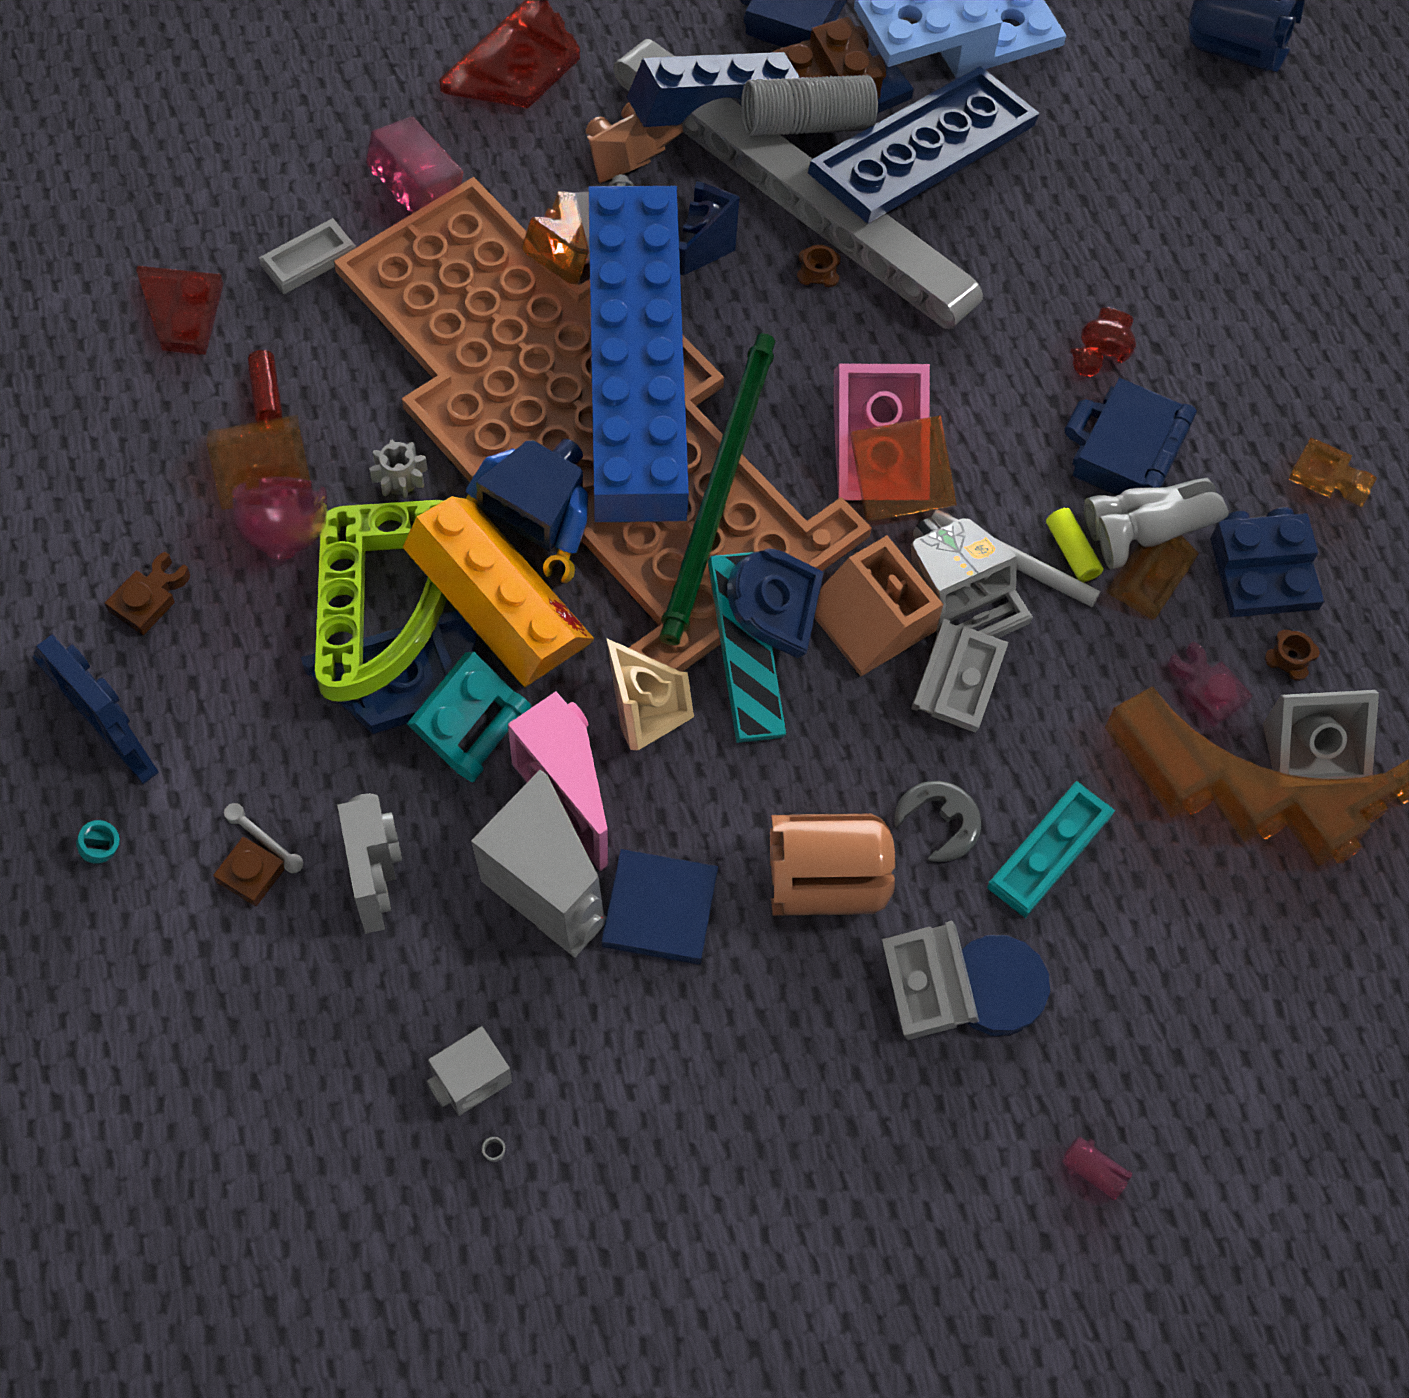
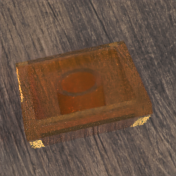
[207,415,313,510]

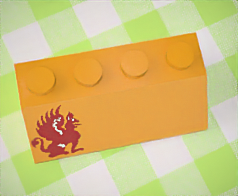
[403,496,595,688]

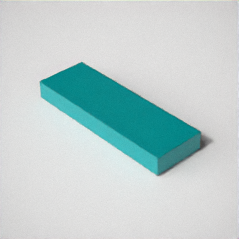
[986,781,1115,918]

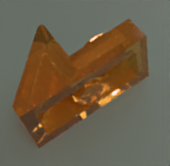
[522,191,589,284]

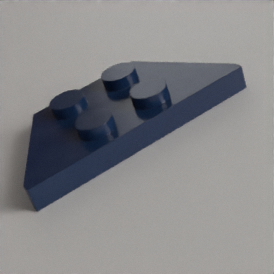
[301,610,478,734]
[32,634,159,784]

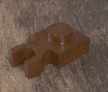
[105,552,191,635]

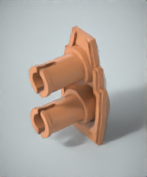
[586,102,683,183]

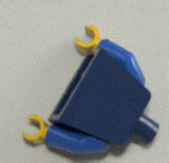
[462,439,588,584]

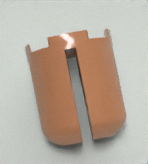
[770,813,895,916]

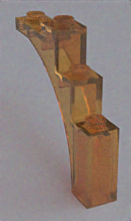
[1105,686,1409,867]

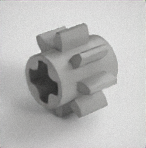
[369,440,428,499]

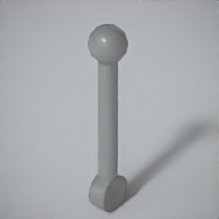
[224,803,303,873]

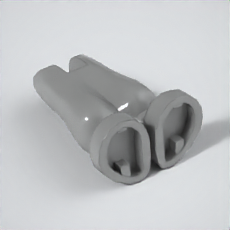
[1084,478,1229,570]

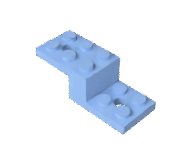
[854,0,1066,78]

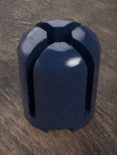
[1188,0,1305,72]

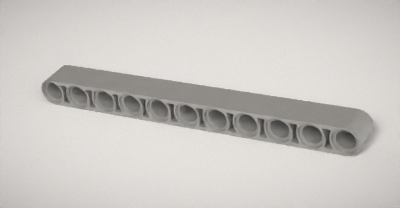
[613,39,983,329]

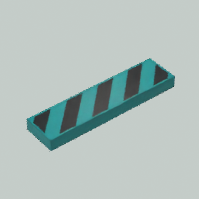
[708,552,786,743]

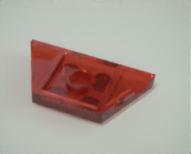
[439,0,580,108]

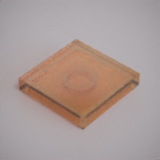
[850,415,957,522]

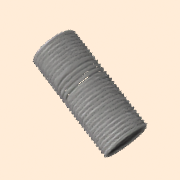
[742,75,878,136]

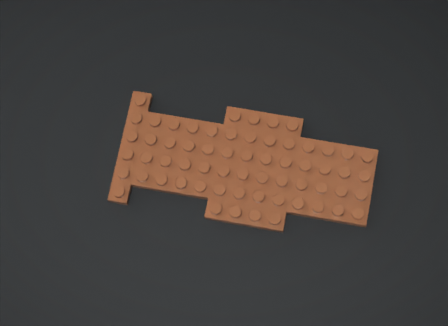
[334,177,872,672]

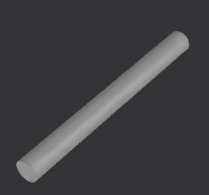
[931,509,1101,607]

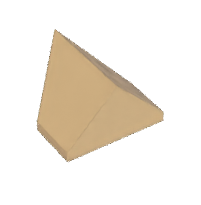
[606,638,694,750]

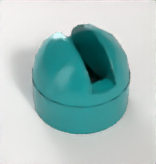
[76,820,120,864]

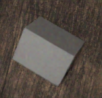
[1263,690,1379,789]

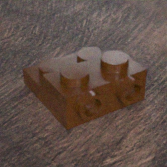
[773,16,886,99]

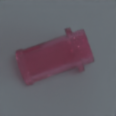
[1061,1136,1133,1201]

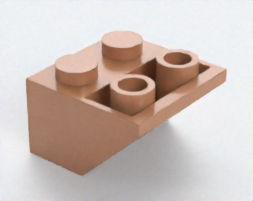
[814,535,944,676]

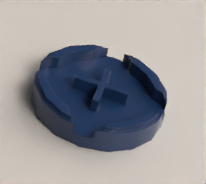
[962,935,1050,1036]

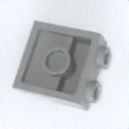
[337,794,403,934]

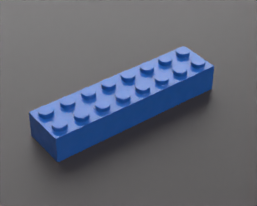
[588,186,689,522]

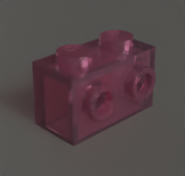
[366,116,464,214]

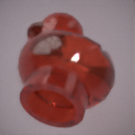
[1070,308,1136,377]

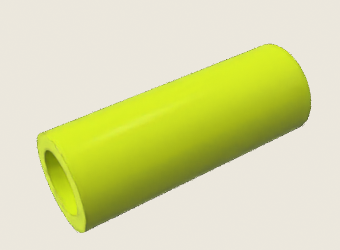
[1046,508,1104,583]

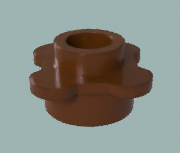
[797,245,841,287]
[1264,630,1320,681]

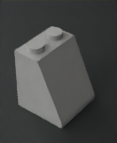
[471,770,603,953]

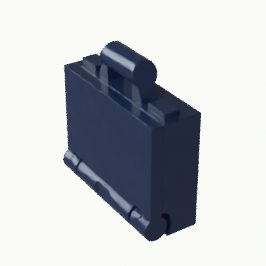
[739,0,847,48]
[1064,377,1197,495]

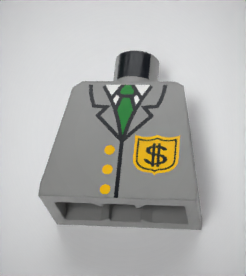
[911,518,1017,624]

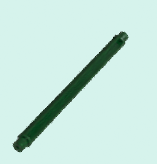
[659,333,776,646]

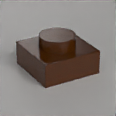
[213,836,285,907]

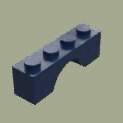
[627,52,801,127]

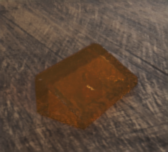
[1106,535,1199,620]

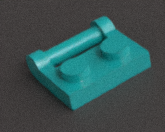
[407,651,532,782]

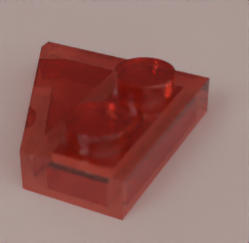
[136,266,223,355]

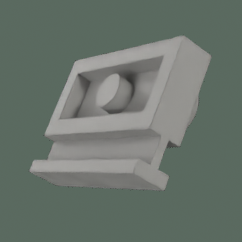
[911,619,1009,733]
[882,921,979,1040]

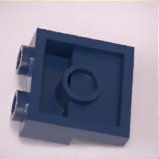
[1210,507,1324,618]

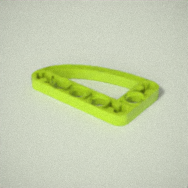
[315,500,447,702]

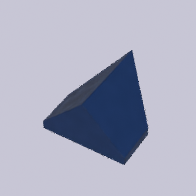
[679,181,740,275]

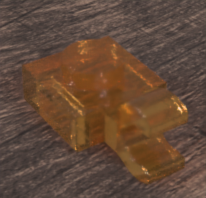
[1289,437,1377,507]

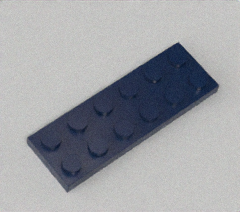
[807,66,1039,224]

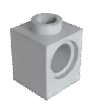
[426,1026,512,1116]

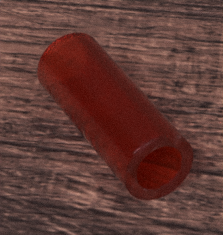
[247,350,283,424]

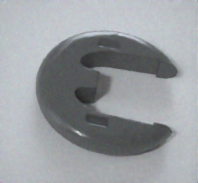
[894,781,981,862]

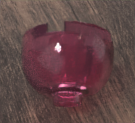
[232,477,327,559]

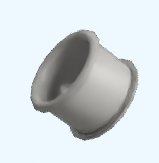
[482,1137,506,1162]

